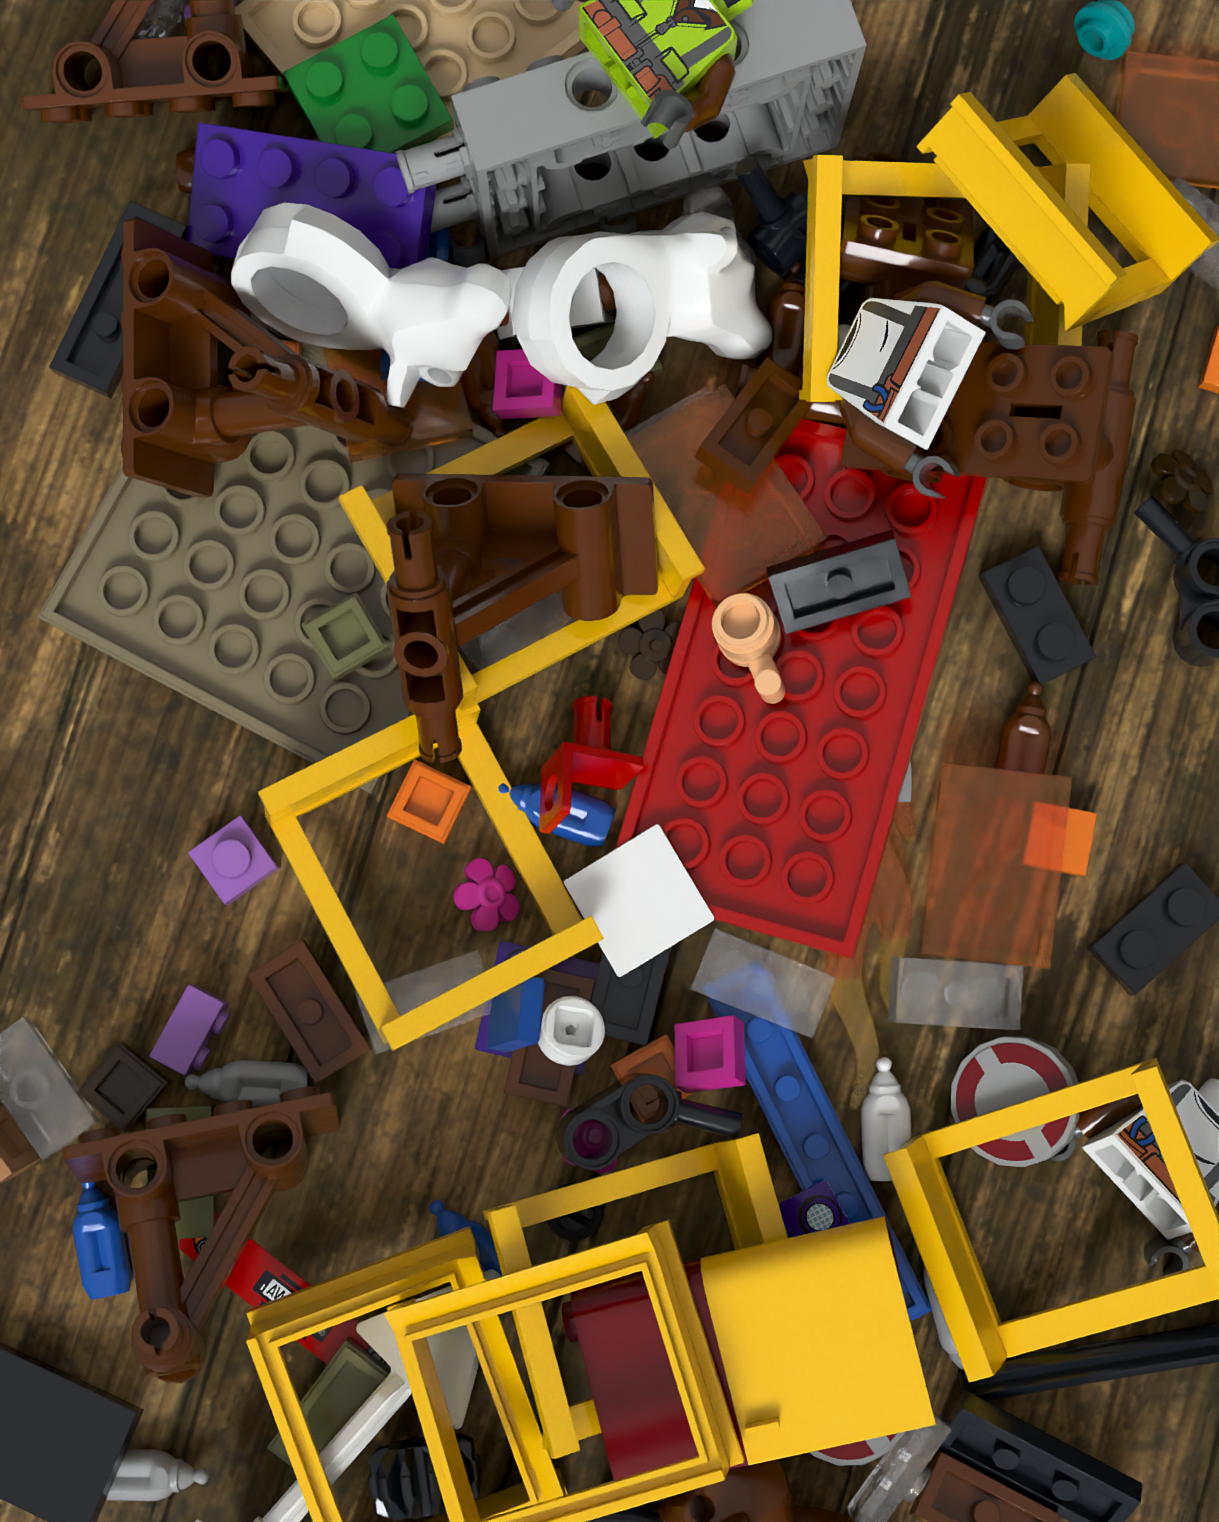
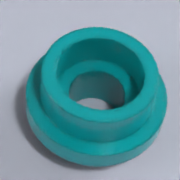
[1074,0,1135,60]

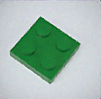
[283,14,454,153]

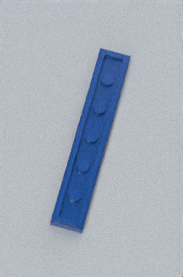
[701,958,932,1321]

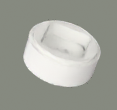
[538,996,605,1066]

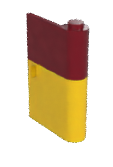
[562,1216,936,1480]

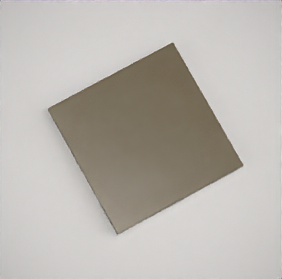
[37,312,550,795]

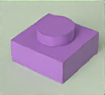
[188,815,280,905]

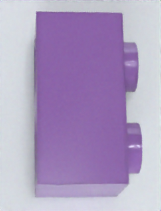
[149,984,231,1075]

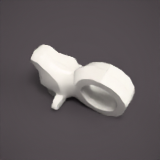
[231,203,512,408]
[512,211,772,405]

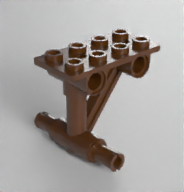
[21,0,290,124]
[735,152,974,429]
[121,218,414,498]
[842,330,1139,586]
[387,473,659,763]
[62,1086,340,1384]

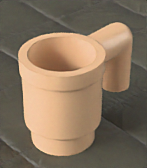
[712,593,785,704]

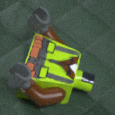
[552,0,753,149]

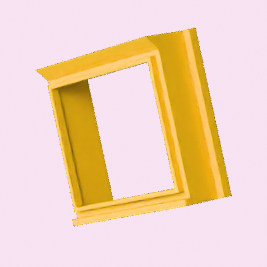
[916,73,1219,332]
[799,155,1091,402]
[338,385,705,712]
[258,704,604,1051]
[883,1058,1219,1383]
[483,1133,788,1459]
[384,1219,744,1522]
[246,1226,568,1522]

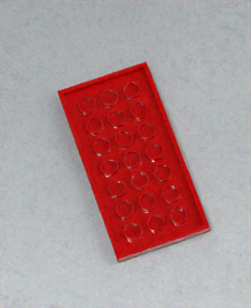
[616,419,989,960]

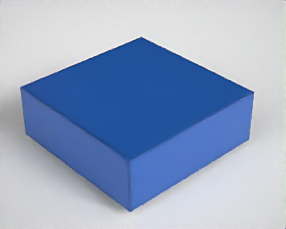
[487,977,545,1053]

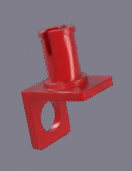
[539,696,643,834]

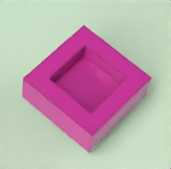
[493,349,563,419]
[674,1015,746,1093]

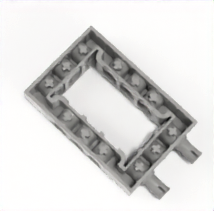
[395,0,867,260]

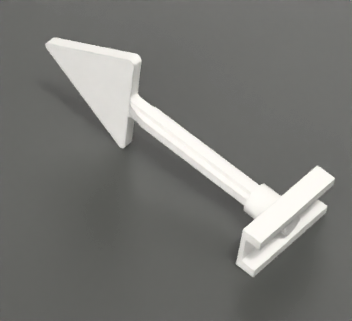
[195,1269,501,1522]

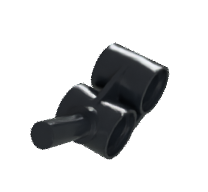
[734,157,864,310]
[1134,495,1219,667]
[556,1072,742,1170]

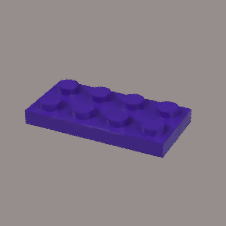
[187,122,436,269]

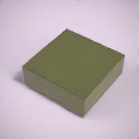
[301,592,390,682]

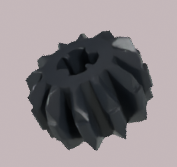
[368,1433,482,1520]

